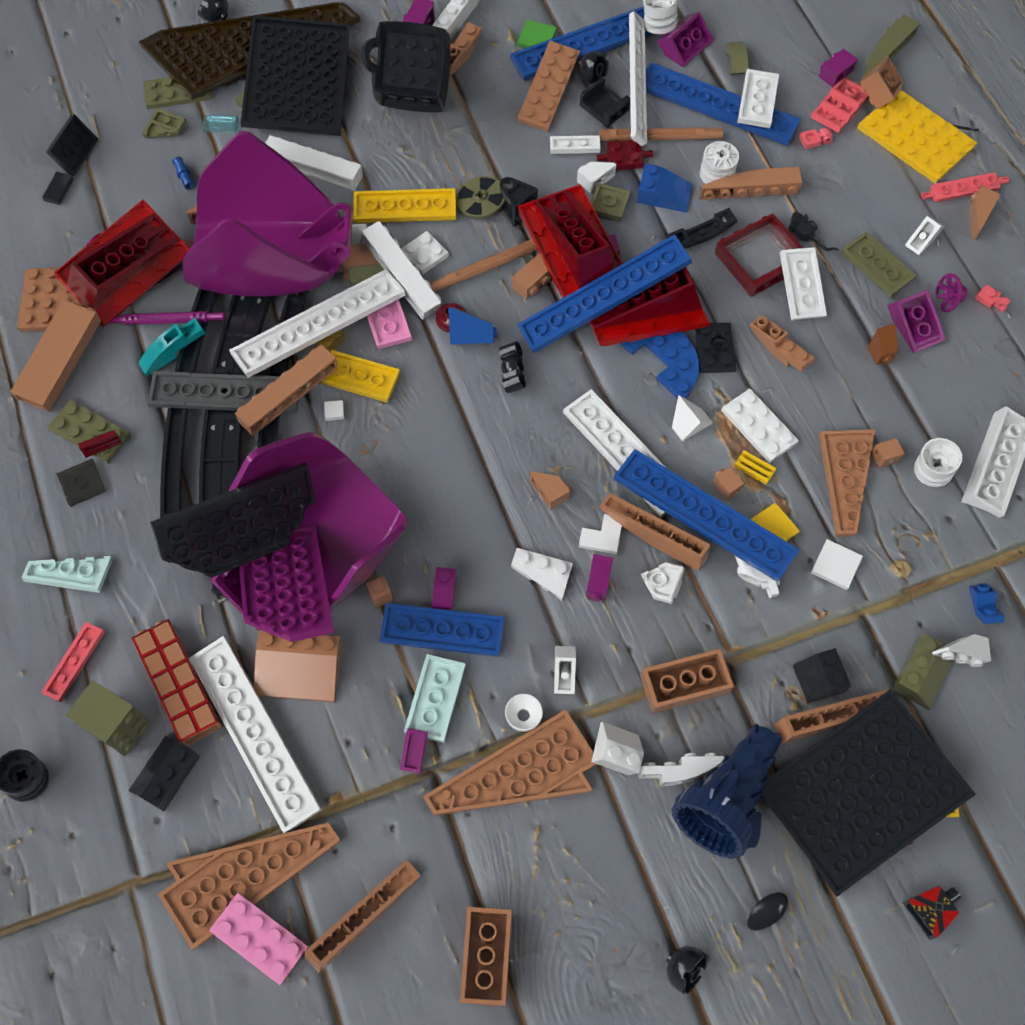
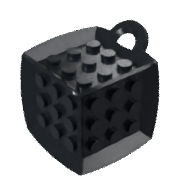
[361,21,451,113]

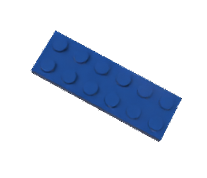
[379,603,504,657]

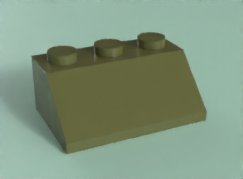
[892,633,954,710]

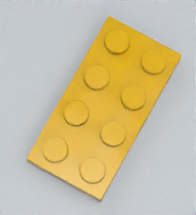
[320,350,400,403]

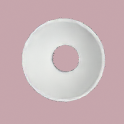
[505,694,543,732]

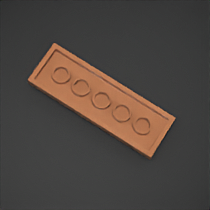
[517,41,580,132]

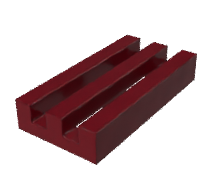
[78,430,122,458]

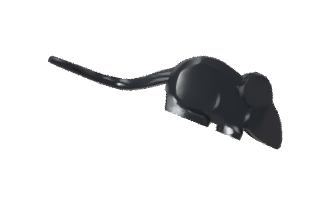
[788,211,839,251]

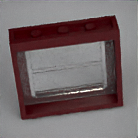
[715,213,803,297]

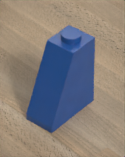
[448,307,497,345]

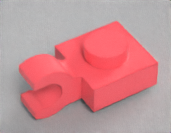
[975,284,1011,312]

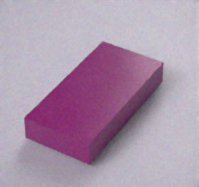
[400,728,428,774]

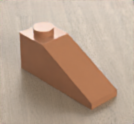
[969,186,1001,240]

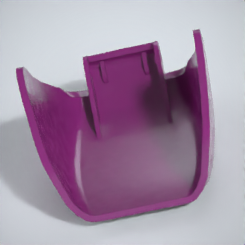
[183,131,353,296]
[211,432,410,631]

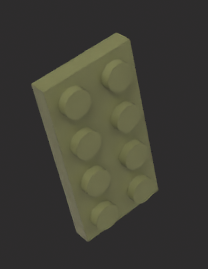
[143,77,212,110]
[840,231,917,298]
[47,400,131,464]

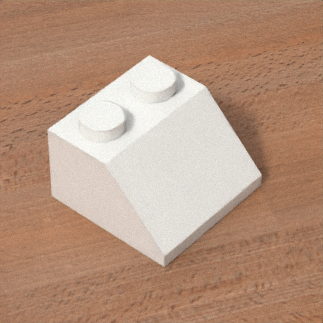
[591,722,644,775]

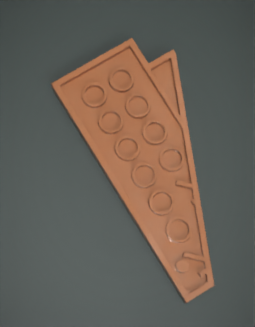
[423,709,597,816]
[158,823,341,951]

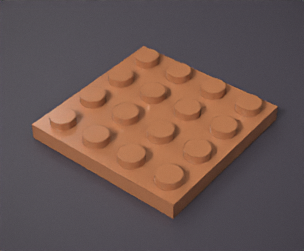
[17,268,85,332]

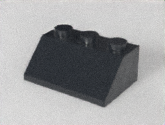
[128,736,200,812]

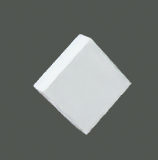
[324,400,344,421]

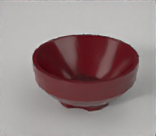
[436,303,466,333]

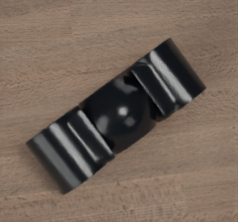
[499,341,526,394]

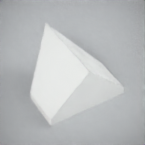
[672,395,713,442]

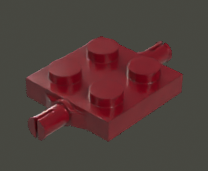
[596,140,653,170]

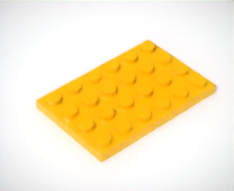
[857,89,978,184]

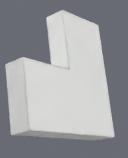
[578,514,622,554]

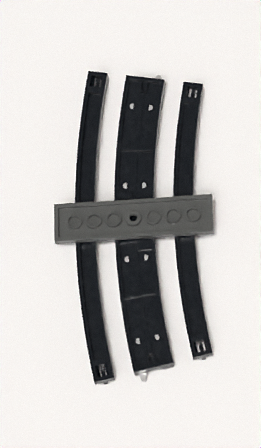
[147,289,310,518]

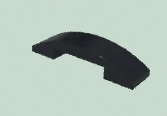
[668,208,737,248]

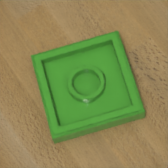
[517,19,557,48]

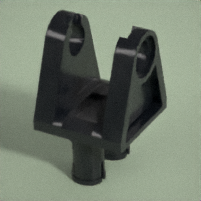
[500,177,538,227]

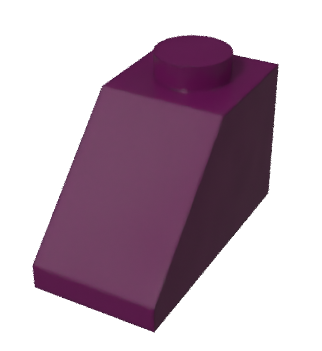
[432,567,457,611]

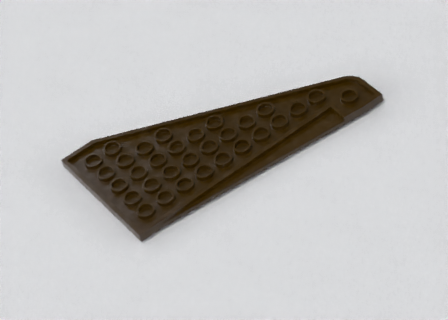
[139,2,360,100]

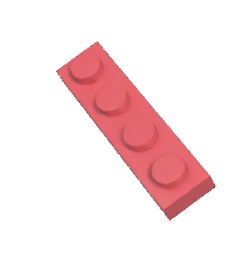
[41,622,105,703]

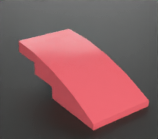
[810,77,869,133]

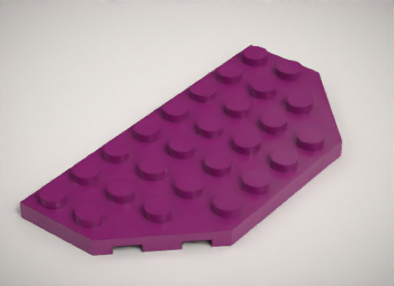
[239,525,334,642]

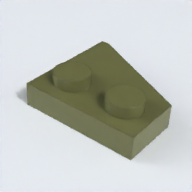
[142,108,187,138]

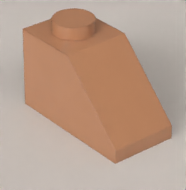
[530,471,571,510]

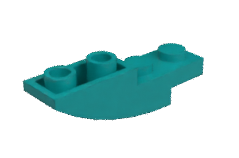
[138,318,205,377]

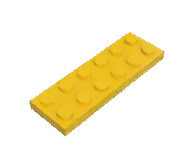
[353,188,456,223]

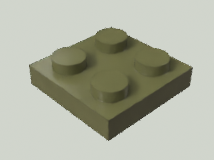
[591,183,631,221]

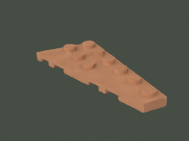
[819,429,876,537]

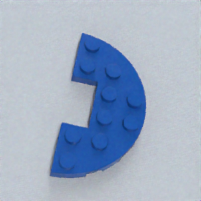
[620,331,699,399]

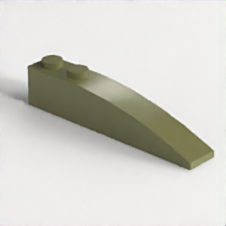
[860,14,920,85]

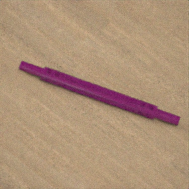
[109,311,226,325]

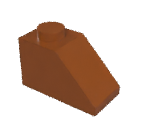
[868,324,898,365]

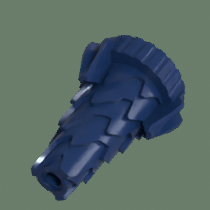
[671,724,782,859]

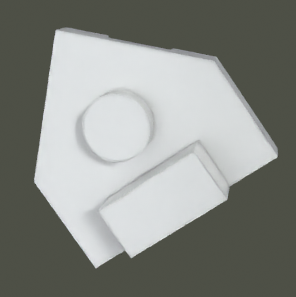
[641,562,685,604]

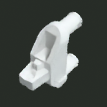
[735,556,780,598]

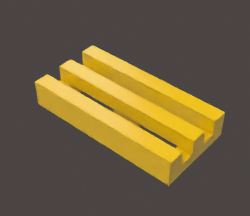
[734,450,777,485]

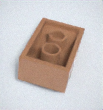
[860,55,905,109]

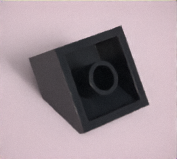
[793,648,851,704]

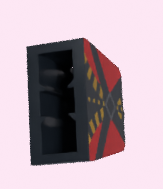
[903,886,961,940]

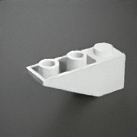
[932,634,991,667]

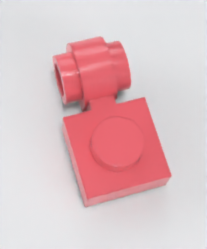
[799,128,833,150]

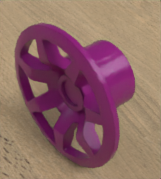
[935,273,967,312]

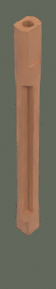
[599,127,723,141]
[429,239,538,292]

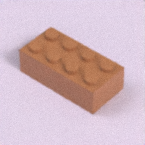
[640,649,734,714]
[460,907,512,1007]

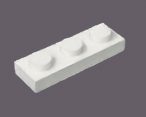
[550,135,600,154]

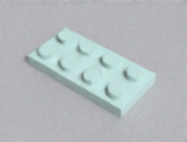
[404,654,466,743]

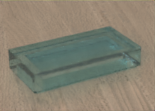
[202,115,239,133]

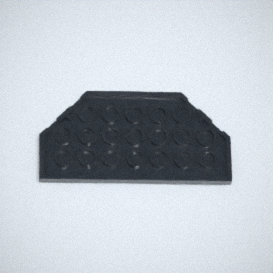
[150,462,316,578]

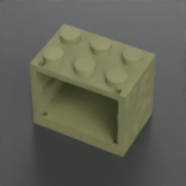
[65,680,150,757]

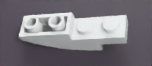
[638,753,724,787]

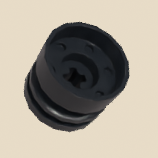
[0,749,49,802]

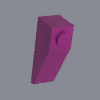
[586,554,613,602]

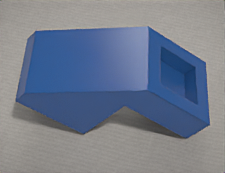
[969,583,1004,624]

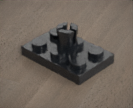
[46,114,98,176]
[694,322,737,373]

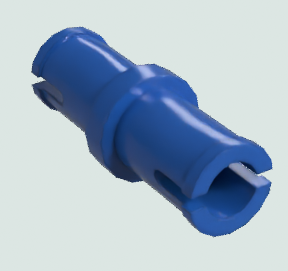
[172,157,195,190]

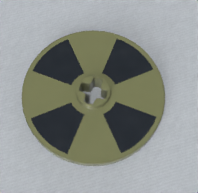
[456,176,506,219]

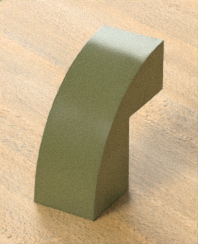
[726,41,748,74]

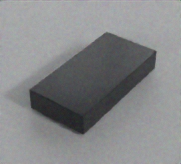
[42,172,73,205]

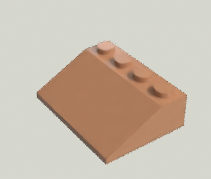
[254,631,343,702]

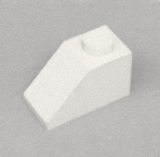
[577,162,616,194]
[905,216,945,255]
[554,646,576,694]

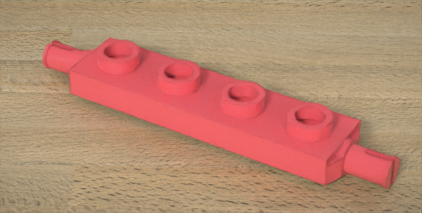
[921,172,1009,203]

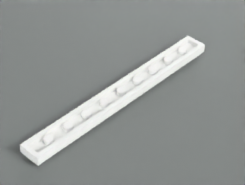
[629,11,647,146]

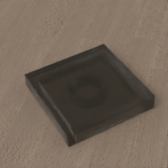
[56,459,107,507]

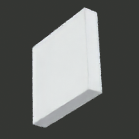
[811,539,863,590]

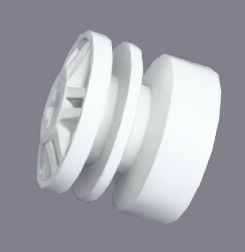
[644,0,678,34]
[700,141,739,184]
[914,438,962,487]

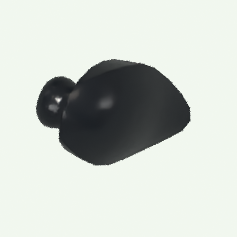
[747,892,788,931]

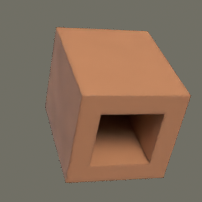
[871,438,905,468]
[712,467,744,501]
[366,576,393,608]

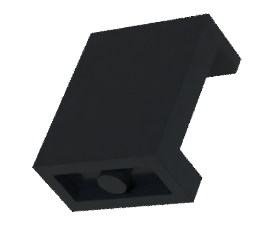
[580,77,631,128]

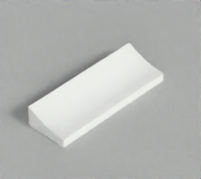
[961,406,1025,518]

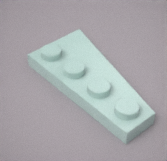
[21,556,113,593]

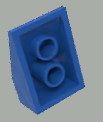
[637,163,693,213]

